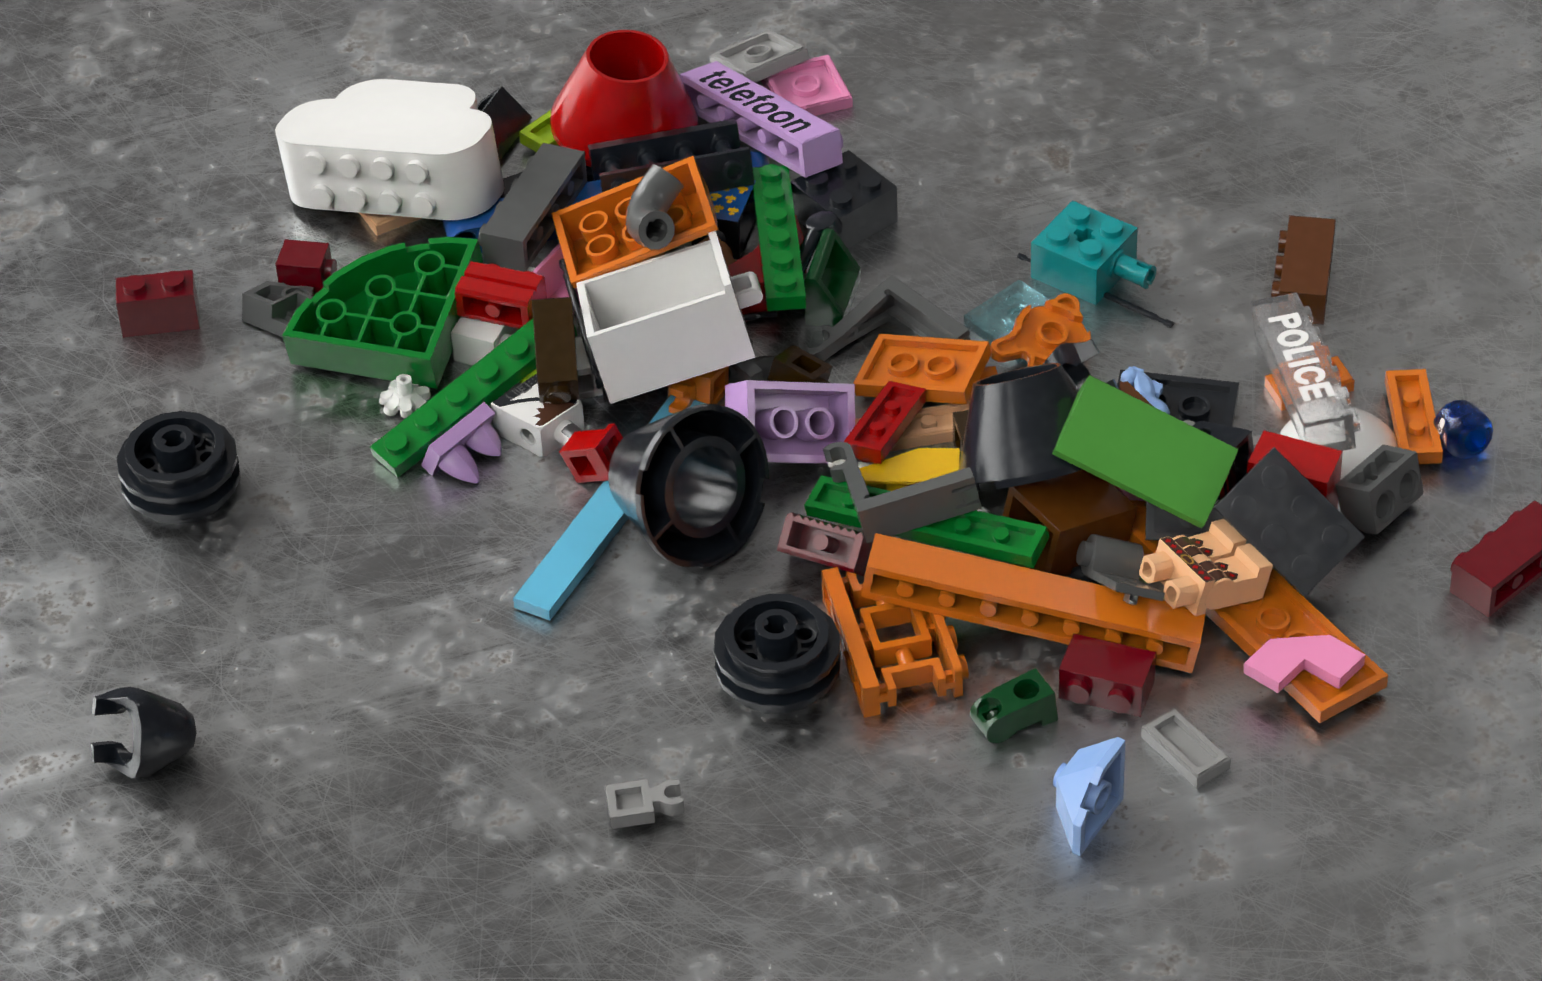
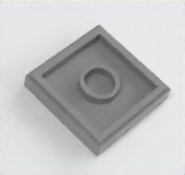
[709,30,809,83]

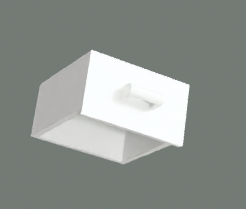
[576,230,763,404]

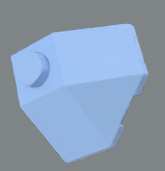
[1053,737,1126,856]

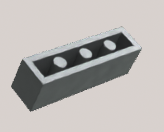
[478,143,587,272]

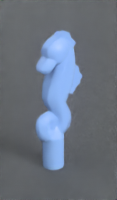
[1120,366,1170,414]

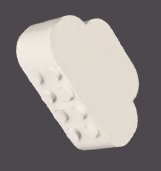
[275,79,504,220]

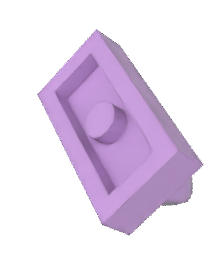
[421,402,502,484]

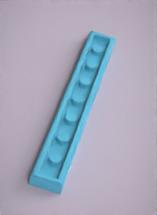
[513,395,706,621]

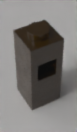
[532,297,580,404]

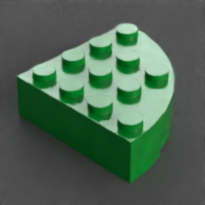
[282,237,484,389]

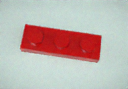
[844,381,926,464]

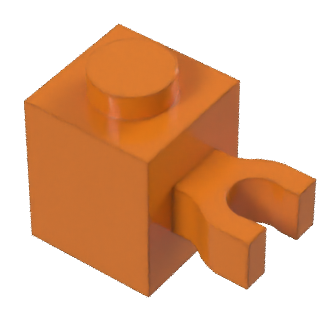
[668,366,729,414]

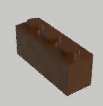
[1271,215,1336,325]

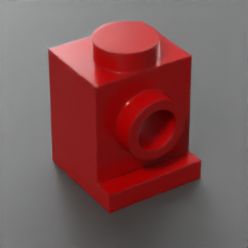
[559,423,623,483]

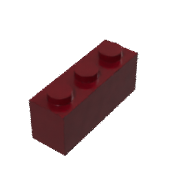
[1450,500,1542,618]

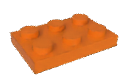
[853,334,992,405]

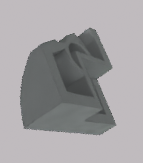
[242,281,314,337]

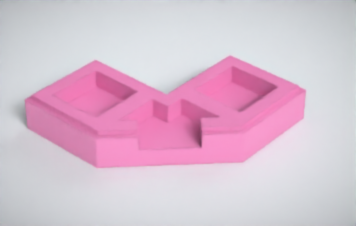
[1243,635,1365,693]

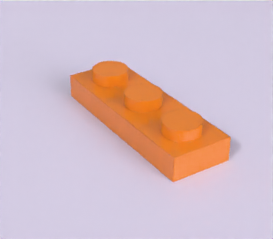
[1385,369,1443,465]

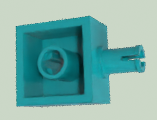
[1031,200,1157,305]

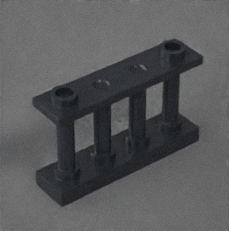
[588,119,755,192]

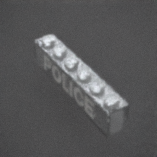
[1251,292,1361,451]

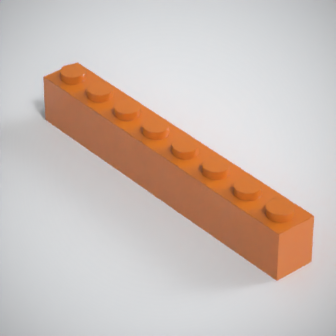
[861,533,1206,673]

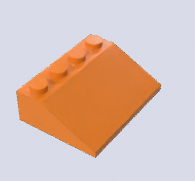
[551,156,719,288]

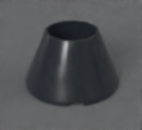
[958,363,1083,491]
[608,404,769,568]

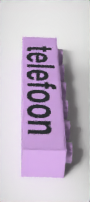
[680,61,843,178]

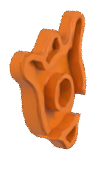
[990,293,1091,367]

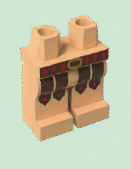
[1139,519,1273,616]

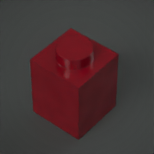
[275,239,337,295]

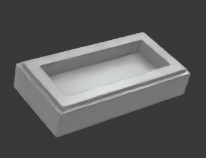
[1141,708,1231,789]

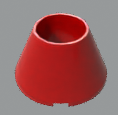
[550,30,698,167]

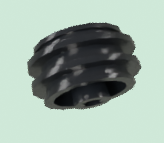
[116,411,241,524]
[713,594,841,714]

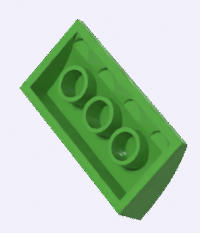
[1052,375,1238,529]

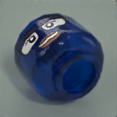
[1433,400,1493,459]

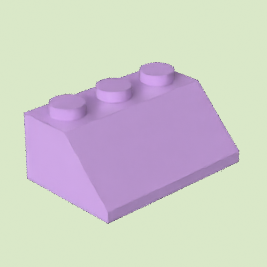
[725,380,855,464]

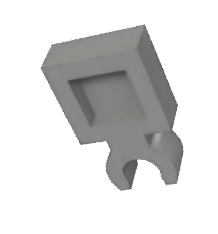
[605,779,684,829]

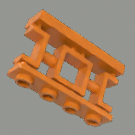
[821,567,969,718]

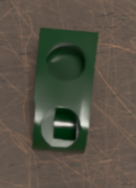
[970,668,1058,743]

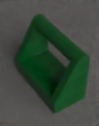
[804,229,861,327]

